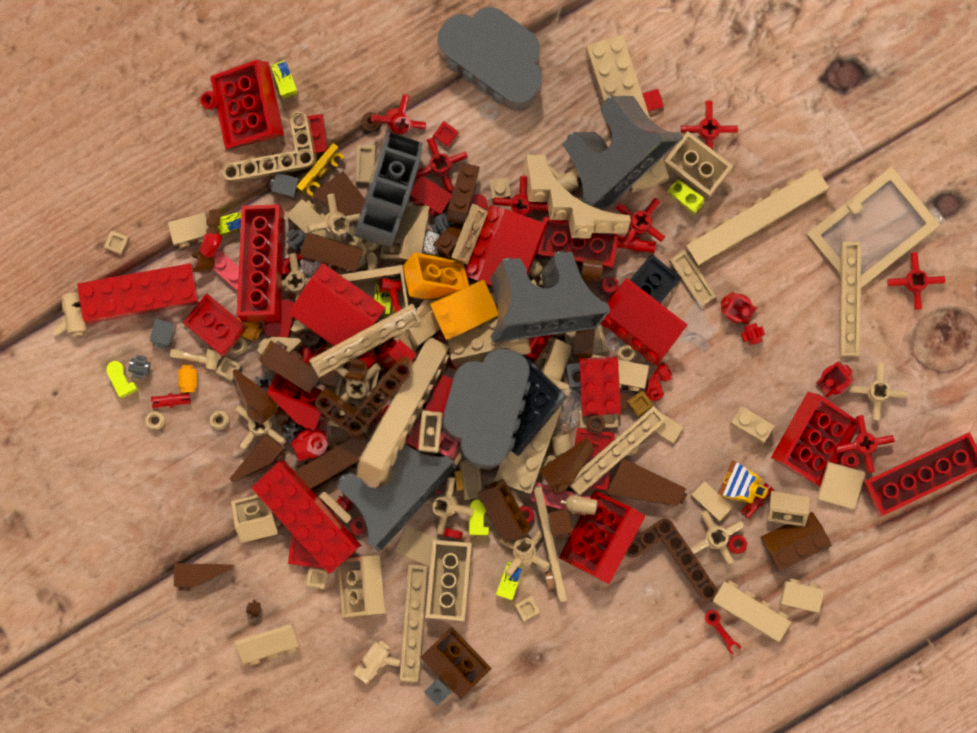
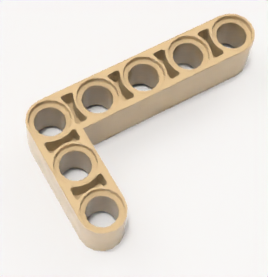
[222,112,317,182]

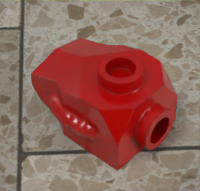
[721,292,757,325]
[816,362,854,398]
[291,426,328,461]

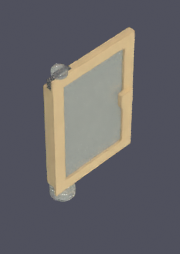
[807,167,945,289]

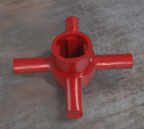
[371,94,426,135]
[680,100,738,150]
[415,137,468,192]
[494,175,548,216]
[615,198,665,247]
[887,252,946,310]
[836,415,895,473]

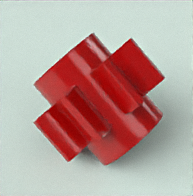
[741,323,765,346]

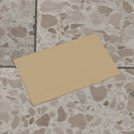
[395,525,442,567]

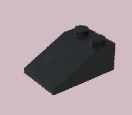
[630,254,681,303]

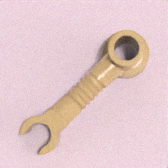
[170,349,221,370]

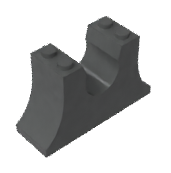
[562,95,683,210]
[490,251,610,343]
[336,444,458,553]

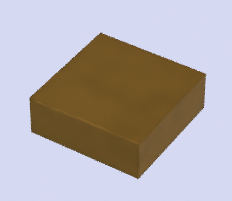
[627,390,654,417]
[453,471,464,492]

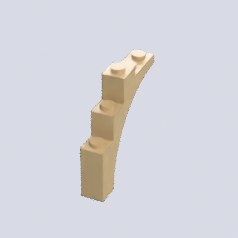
[523,154,630,238]

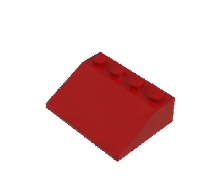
[210,60,284,149]
[465,205,547,288]
[288,263,386,346]
[600,278,688,366]
[771,392,858,487]
[559,491,646,584]

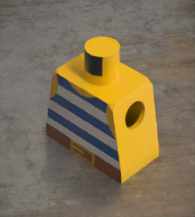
[718,460,768,503]

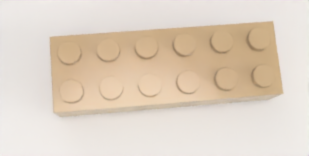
[494,378,570,495]

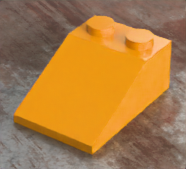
[403,252,469,300]
[430,279,498,340]

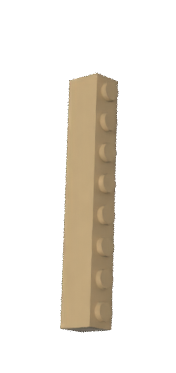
[685,169,829,267]

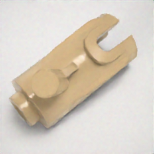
[549,166,582,193]
[52,292,86,337]
[353,641,400,684]

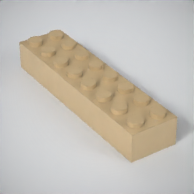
[586,34,669,193]
[357,337,450,487]

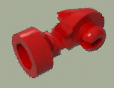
[646,362,673,401]

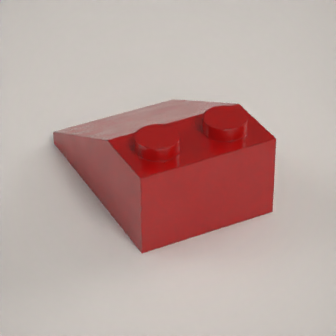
[267,373,328,431]

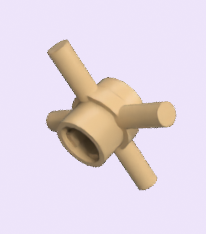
[307,194,360,242]
[281,253,311,300]
[849,363,908,421]
[335,364,380,402]
[235,404,285,450]
[425,477,474,535]
[690,510,745,565]
[499,529,551,576]

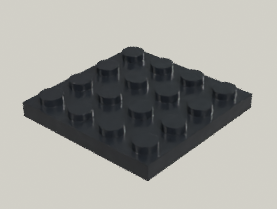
[511,354,568,456]

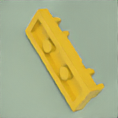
[297,143,345,197]

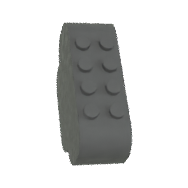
[437,7,542,110]
[353,131,423,248]
[442,349,530,469]

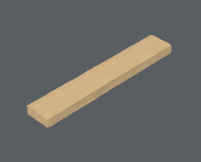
[839,241,861,356]
[309,304,421,377]
[570,406,666,496]
[533,486,567,602]
[399,565,428,682]

